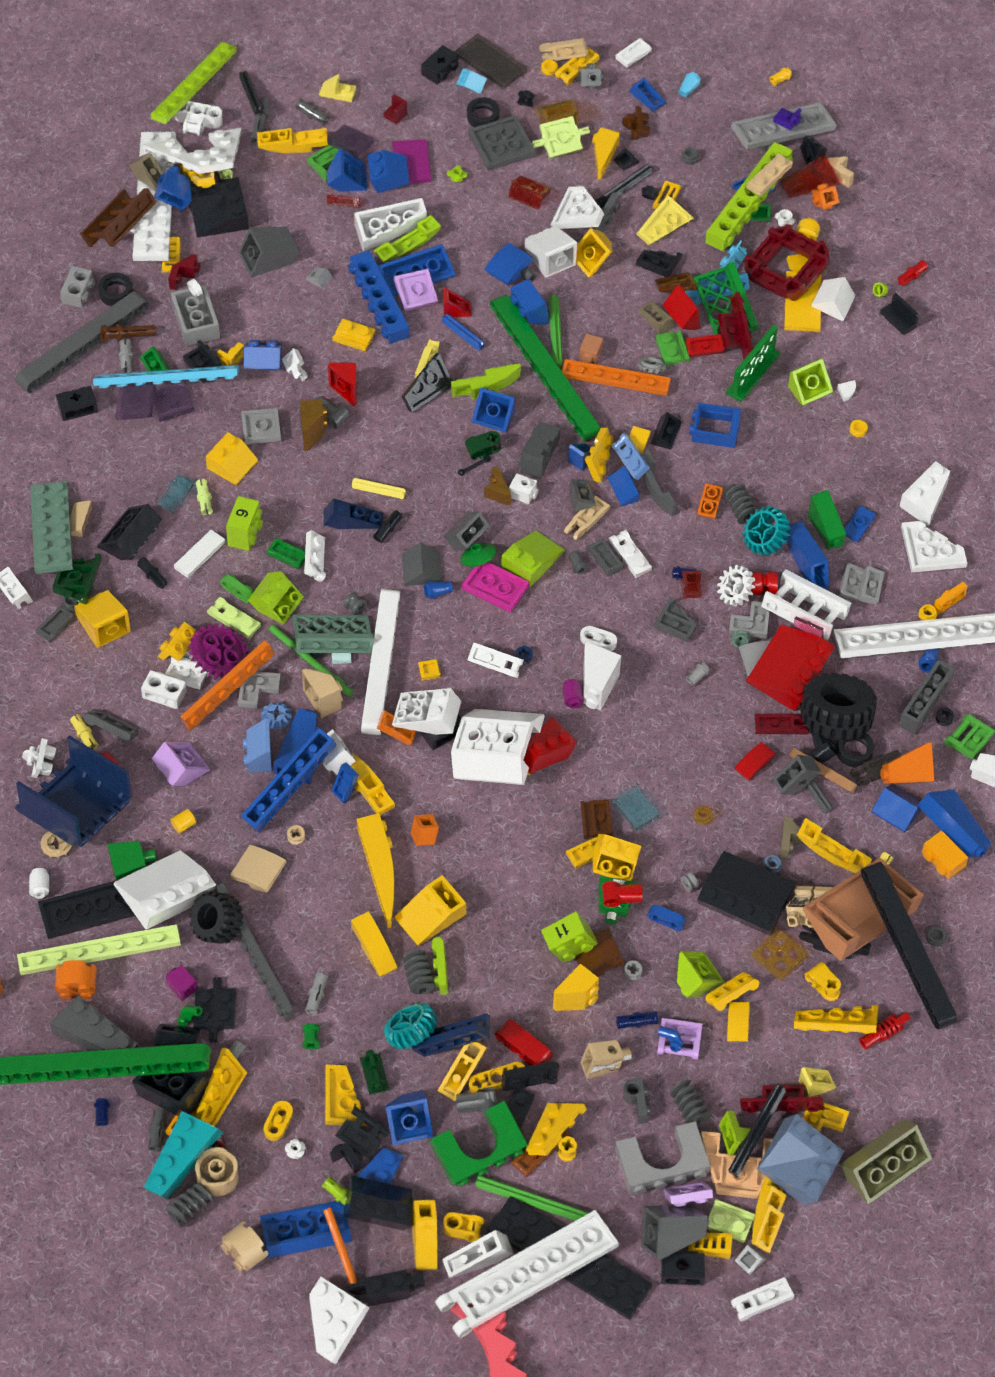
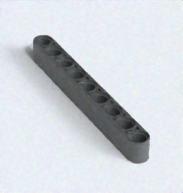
[15,291,149,393]

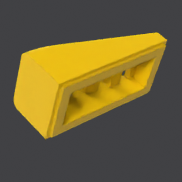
[162,237,181,272]
[688,1233,733,1259]

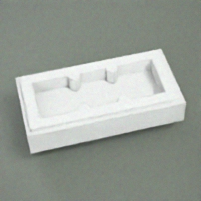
[616,38,652,68]

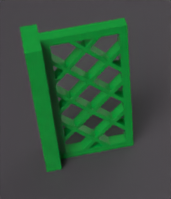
[693,262,758,341]
[726,324,780,402]

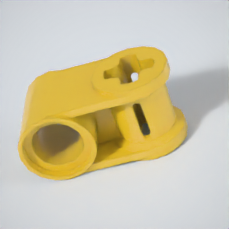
[804,962,841,1001]
[443,1212,484,1242]

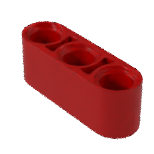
[495,1019,553,1066]

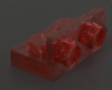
[508,175,551,210]

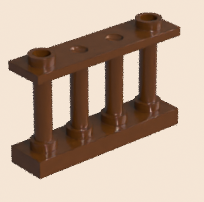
[80,188,157,247]

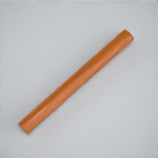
[323,1208,358,1284]

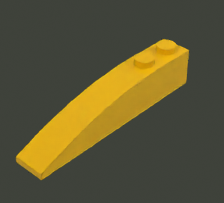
[356,813,394,928]

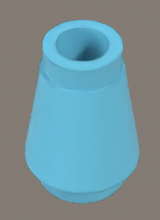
[678,72,701,98]

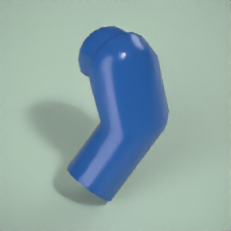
[658,1026,683,1052]

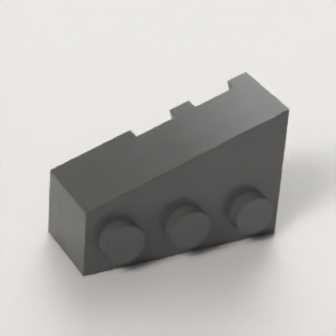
[519,422,561,479]

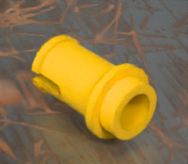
[769,68,792,86]

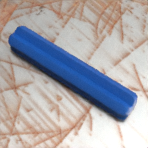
[442,314,484,350]

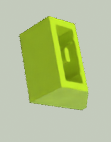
[248,571,304,624]

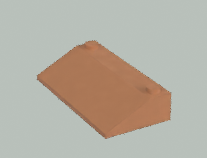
[803,858,924,961]

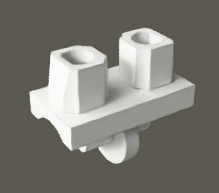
[22,738,56,778]

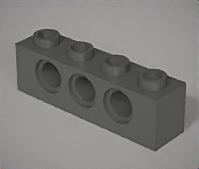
[899,659,955,735]

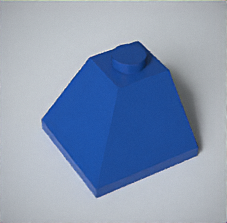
[327,148,367,192]
[385,1090,433,1146]

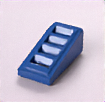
[629,78,666,112]

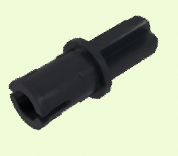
[373,510,402,543]
[137,557,167,589]

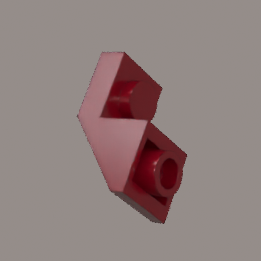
[168,254,200,290]

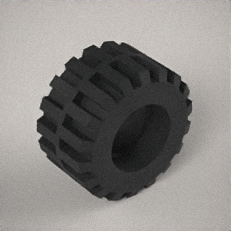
[189,892,244,944]

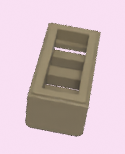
[638,301,674,334]

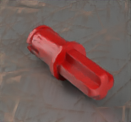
[897,260,928,286]

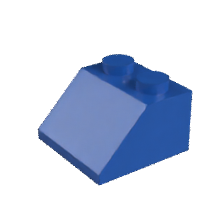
[368,150,410,193]
[510,278,549,325]

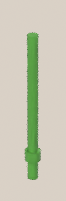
[269,624,354,697]

